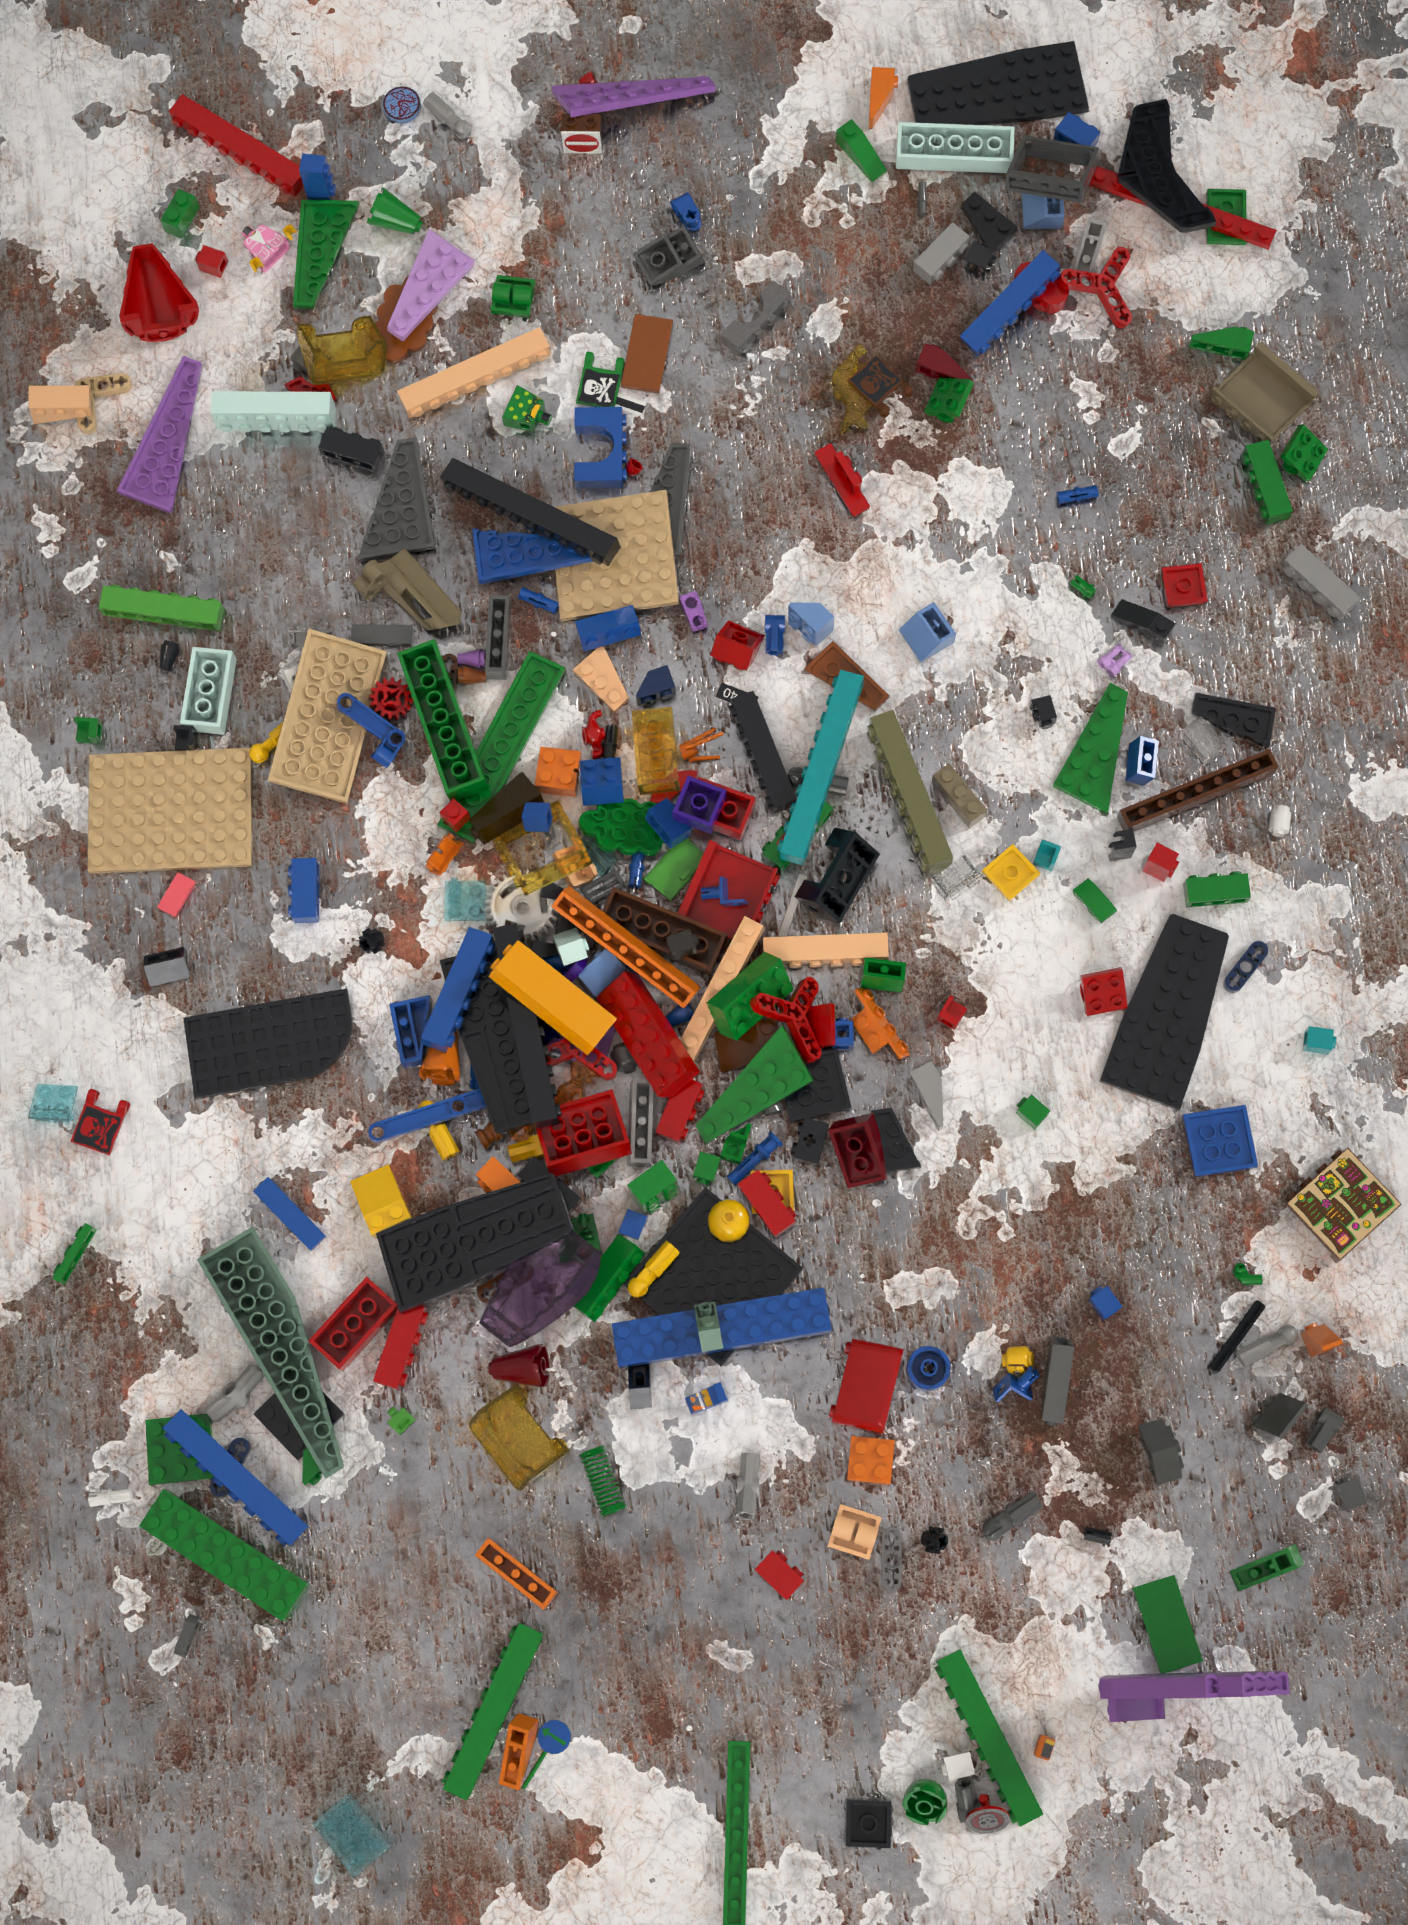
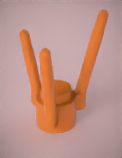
[679,727,724,763]

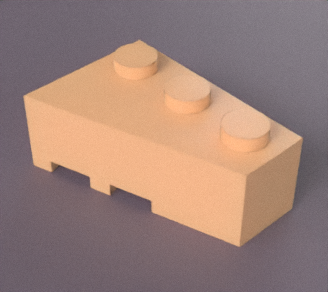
[29,385,91,424]

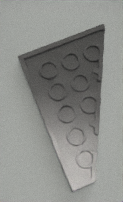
[358,437,436,562]

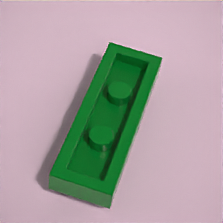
[52,1223,97,1285]

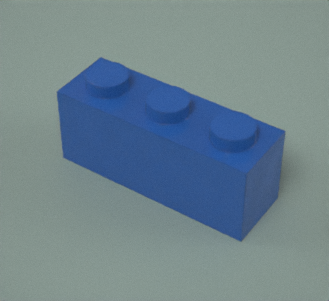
[299,153,336,200]
[575,605,641,651]
[288,858,319,923]

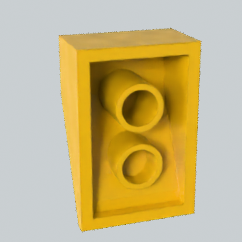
[350,1164,412,1239]

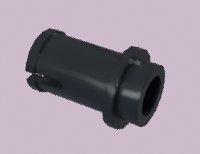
[1083,1526,1112,1547]

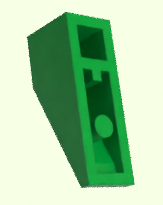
[836,119,887,182]
[1189,327,1254,361]
[1230,1544,1304,1592]

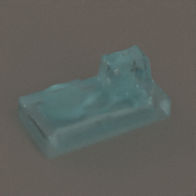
[580,835,618,876]

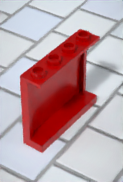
[678,840,781,940]

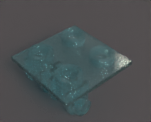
[444,878,486,921]
[28,1084,78,1123]

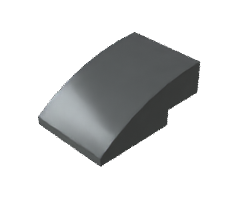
[633,225,705,286]

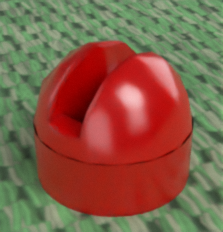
[625,458,643,476]

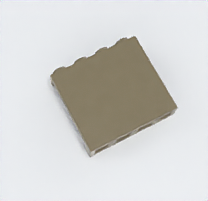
[1210,342,1320,445]

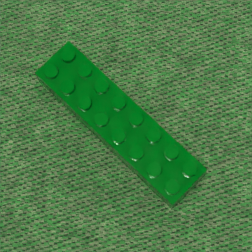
[397,639,489,801]
[139,1489,311,1622]

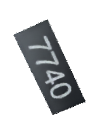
[716,683,759,703]

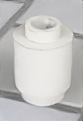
[1268,805,1291,837]

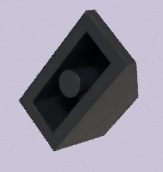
[628,1364,652,1409]

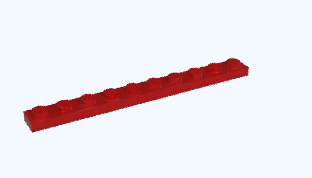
[1089,166,1277,250]

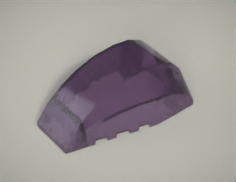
[479,1231,601,1347]

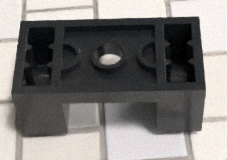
[794,827,880,923]

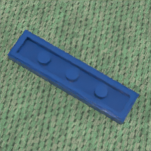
[253,1177,327,1251]

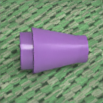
[457,649,486,669]

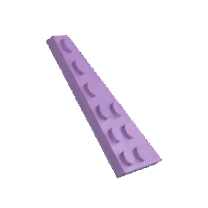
[387,229,475,341]

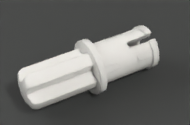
[88,1489,133,1507]

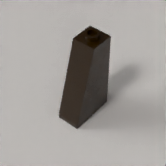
[469,772,545,845]

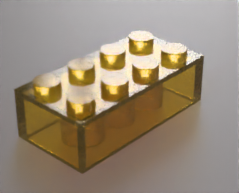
[631,707,681,795]

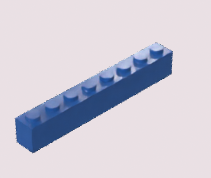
[163,1409,309,1546]

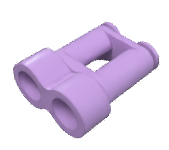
[1097,643,1132,677]

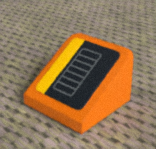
[1033,1734,1055,1761]

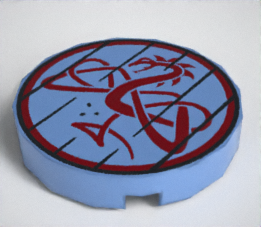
[383,86,421,124]

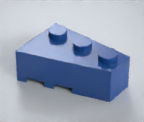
[389,995,433,1069]

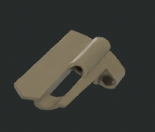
[353,548,462,630]

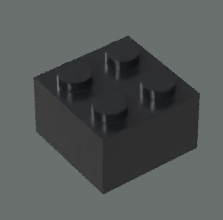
[845,1798,892,1849]

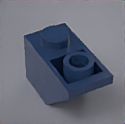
[636,665,676,706]

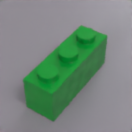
[1183,871,1251,908]

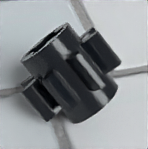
[359,928,385,954]
[921,1526,948,1554]

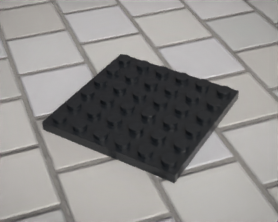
[623,1187,803,1367]

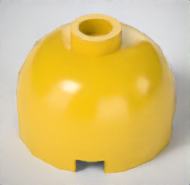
[708,1199,750,1242]

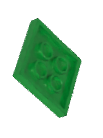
[145,1413,214,1485]

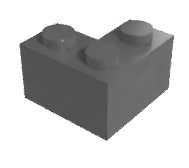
[1138,1418,1184,1485]

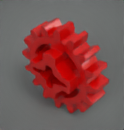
[368,677,413,722]

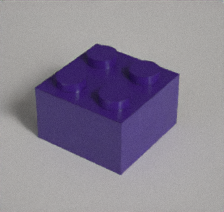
[672,776,726,834]

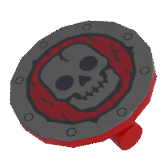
[966,1794,1010,1834]

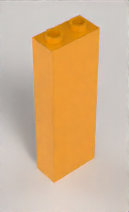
[489,940,617,1055]

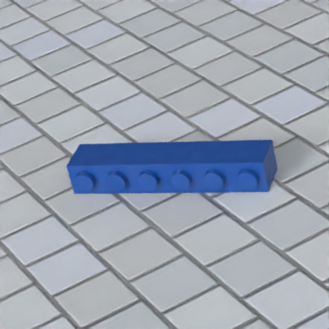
[960,250,1061,357]
[421,927,495,1053]

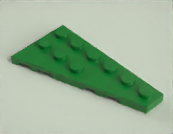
[293,199,360,309]
[1053,683,1128,815]
[695,1026,814,1144]

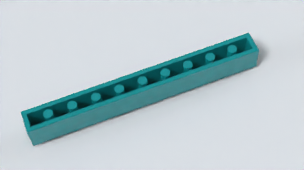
[777,670,864,866]

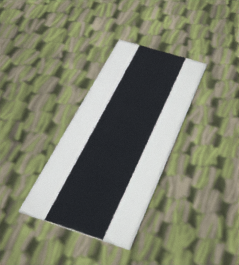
[615,393,646,416]

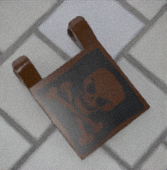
[848,355,913,418]

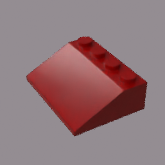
[536,1089,632,1177]

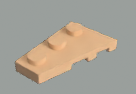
[573,646,629,714]

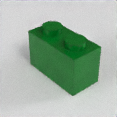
[160,189,200,239]
[860,957,906,993]

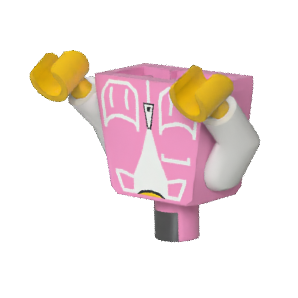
[242,224,298,273]

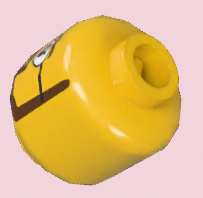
[1002,1346,1034,1374]

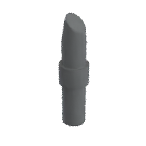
[917,181,927,219]

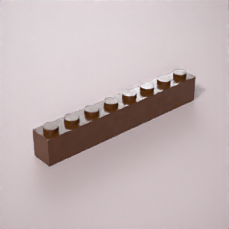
[1117,749,1278,831]

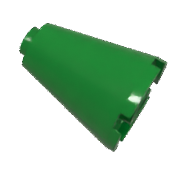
[367,187,423,235]

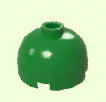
[902,1779,948,1825]

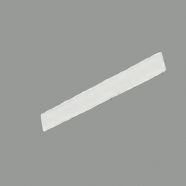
[778,874,807,937]

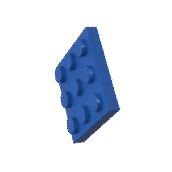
[1182,1105,1258,1178]

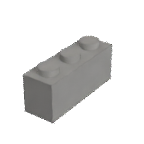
[913,222,970,285]

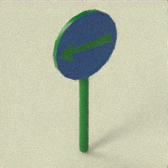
[522,1720,571,1789]

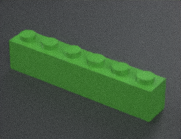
[98,585,224,631]

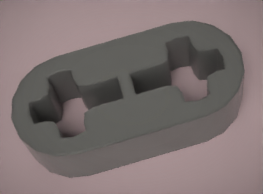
[174,1614,201,1658]

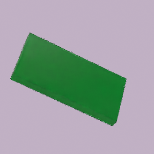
[1132,1575,1203,1673]

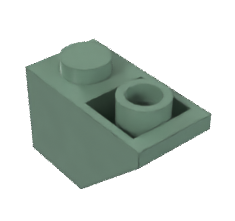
[694,1301,723,1352]

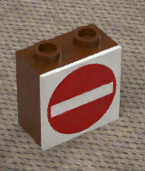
[561,114,603,154]

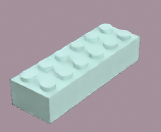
[896,122,1015,173]
[210,391,336,433]

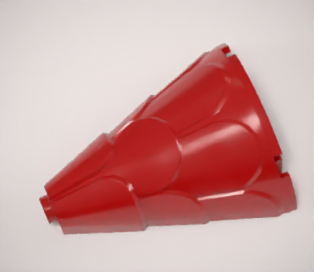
[119,243,199,342]

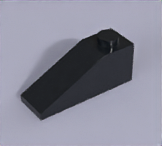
[1111,599,1176,648]

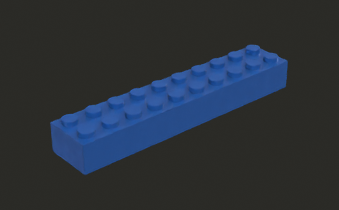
[611,1287,832,1369]

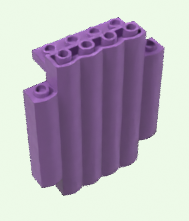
[1098,1671,1290,1722]

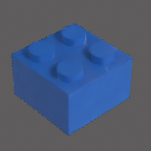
[580,757,624,806]

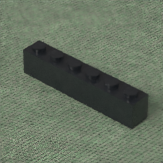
[728,691,797,813]

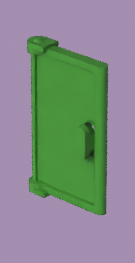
[642,838,704,901]

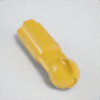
[249,722,283,763]
[417,1100,460,1161]
[627,1241,679,1298]

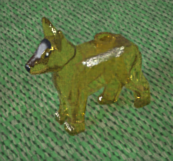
[832,344,873,435]

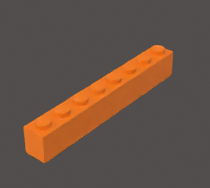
[551,886,701,1008]

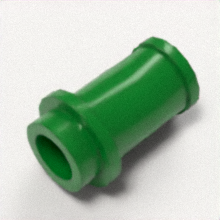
[1070,575,1097,599]

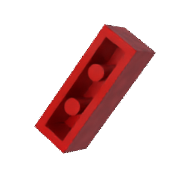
[655,1080,705,1145]
[738,1169,796,1238]

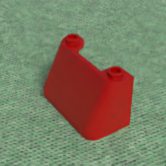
[829,1338,904,1436]

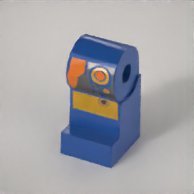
[685,1382,728,1414]

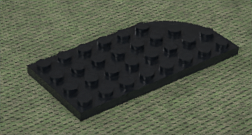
[183,988,353,1099]

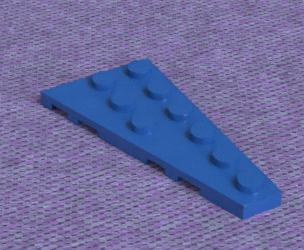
[472,528,593,584]

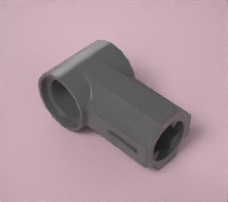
[1305,1406,1344,1453]
[954,1777,980,1823]

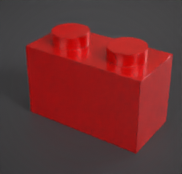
[1142,842,1179,882]
[754,1550,804,1600]

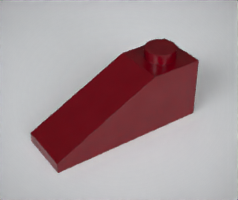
[916,343,973,390]

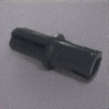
[602,724,618,759]

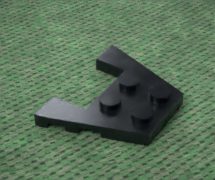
[530,879,600,958]

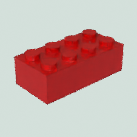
[308,1276,398,1372]

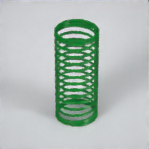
[579,1446,626,1517]

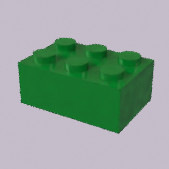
[627,1160,679,1215]

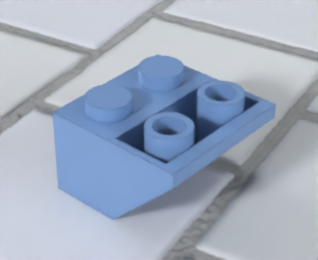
[1022,193,1065,229]
[899,602,956,663]
[788,603,834,646]
[578,949,626,1002]

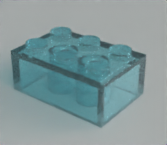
[313,1793,392,1878]

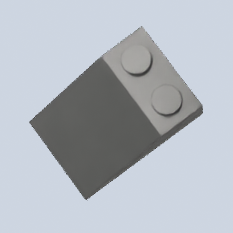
[1250,1392,1308,1444]

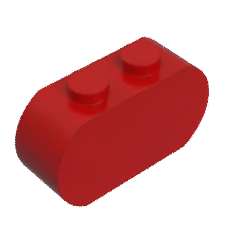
[1013,261,1069,314]

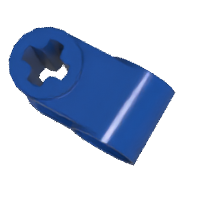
[670,192,701,232]

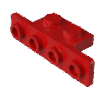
[814,444,870,517]

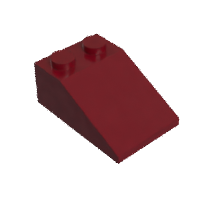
[828,1113,887,1188]

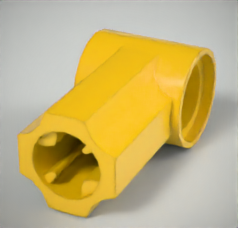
[507,1134,544,1164]

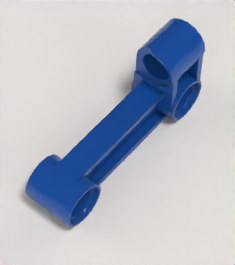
[336,693,405,768]

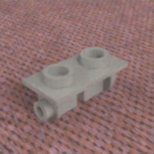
[288,626,331,646]

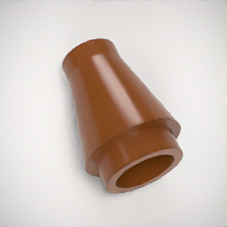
[457,666,486,686]

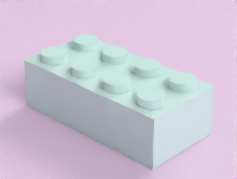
[180,647,237,735]

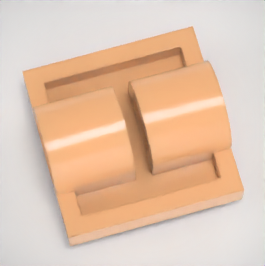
[827,1504,882,1560]

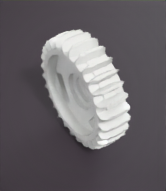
[484,869,558,945]

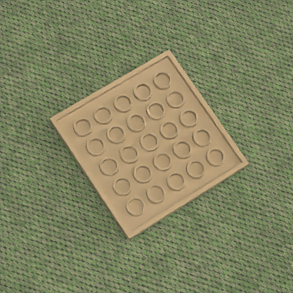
[555,490,679,622]

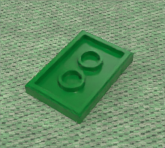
[1206,189,1246,245]

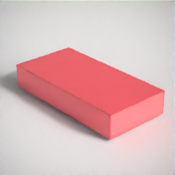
[157,872,196,918]

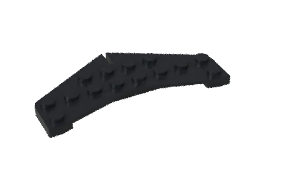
[1117,99,1216,233]

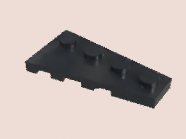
[1191,693,1276,748]

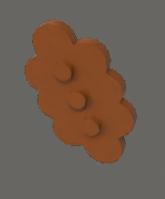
[372,276,438,363]

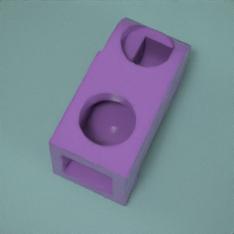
[679,591,708,632]

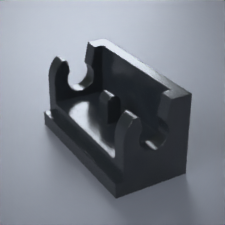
[1108,827,1137,862]

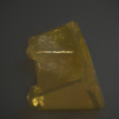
[296,315,388,385]
[469,1383,569,1491]

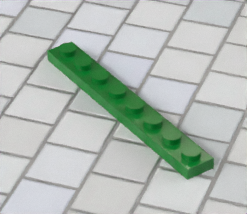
[723,1741,750,1925]

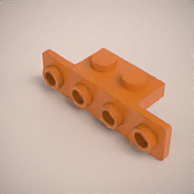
[850,988,910,1059]

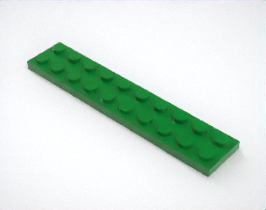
[437,651,566,844]

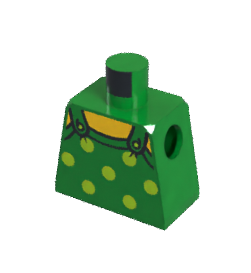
[502,385,552,432]

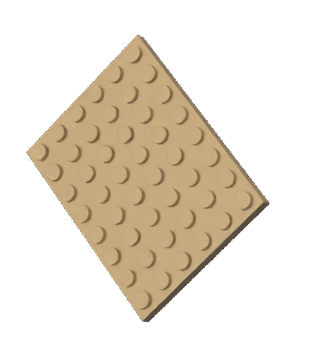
[88,748,252,874]

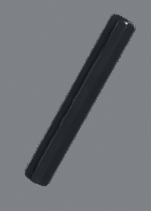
[1209,1300,1266,1373]

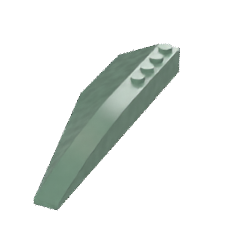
[197,1227,344,1479]

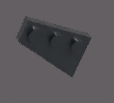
[961,191,1018,252]
[871,1108,922,1173]

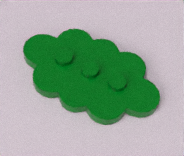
[578,798,664,856]

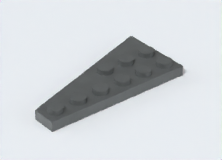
[649,443,692,558]

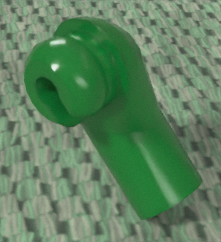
[1233,1263,1263,1285]

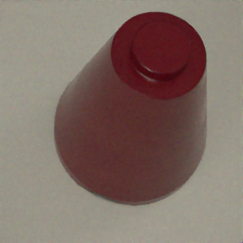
[488,1344,550,1387]

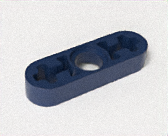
[1223,941,1268,993]
[210,1438,251,1497]

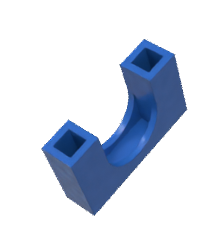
[574,407,627,489]

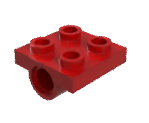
[1080,967,1128,1016]

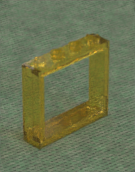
[492,800,592,896]

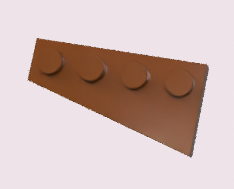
[804,641,890,712]

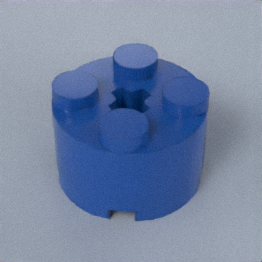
[906,1346,950,1392]

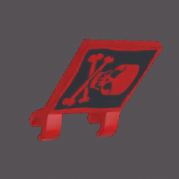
[70,1089,130,1156]

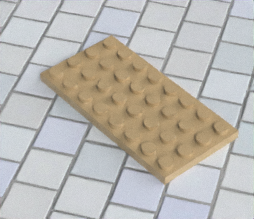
[267,629,387,804]

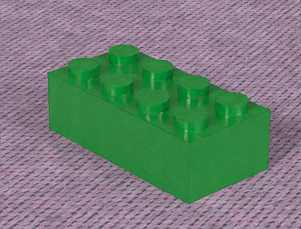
[706,952,794,1041]

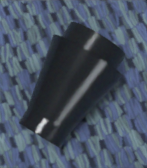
[159,640,180,671]

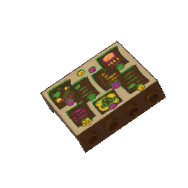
[1283,1148,1402,1263]

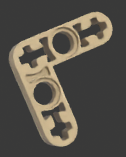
[74,373,132,435]

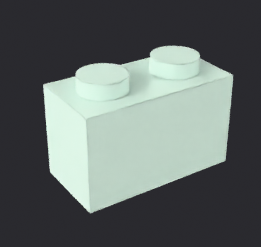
[553,928,589,966]

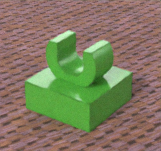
[387,1406,415,1435]

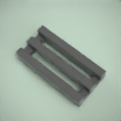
[580,869,626,905]

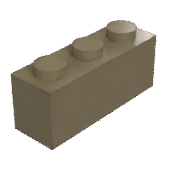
[932,763,987,829]

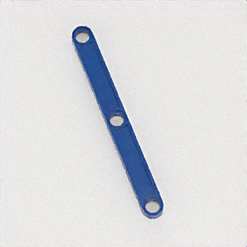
[368,1088,487,1143]

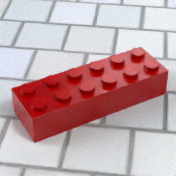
[596,971,700,1098]

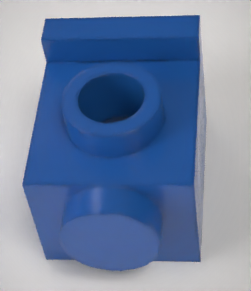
[832,1018,854,1050]

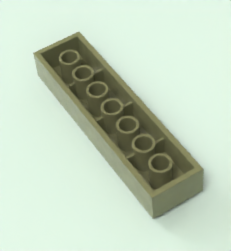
[867,710,953,877]

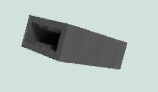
[1041,1336,1074,1426]

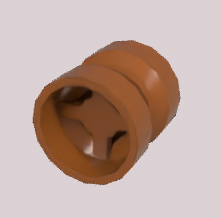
[475,1121,503,1150]

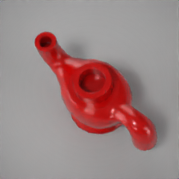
[582,710,605,759]

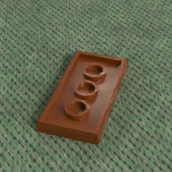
[621,314,673,394]

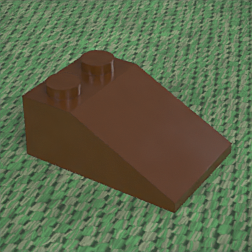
[714,1018,778,1073]

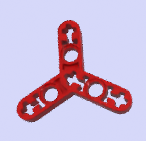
[1057,247,1132,329]
[750,976,821,1063]
[547,1038,618,1081]

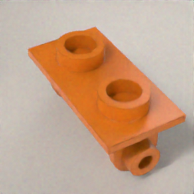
[425,833,464,876]

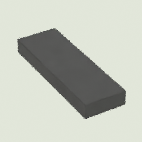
[351,624,413,646]

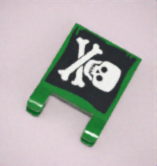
[576,352,625,407]

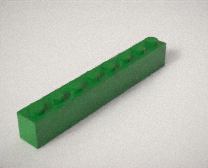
[441,1623,544,1801]
[934,1649,1044,1827]

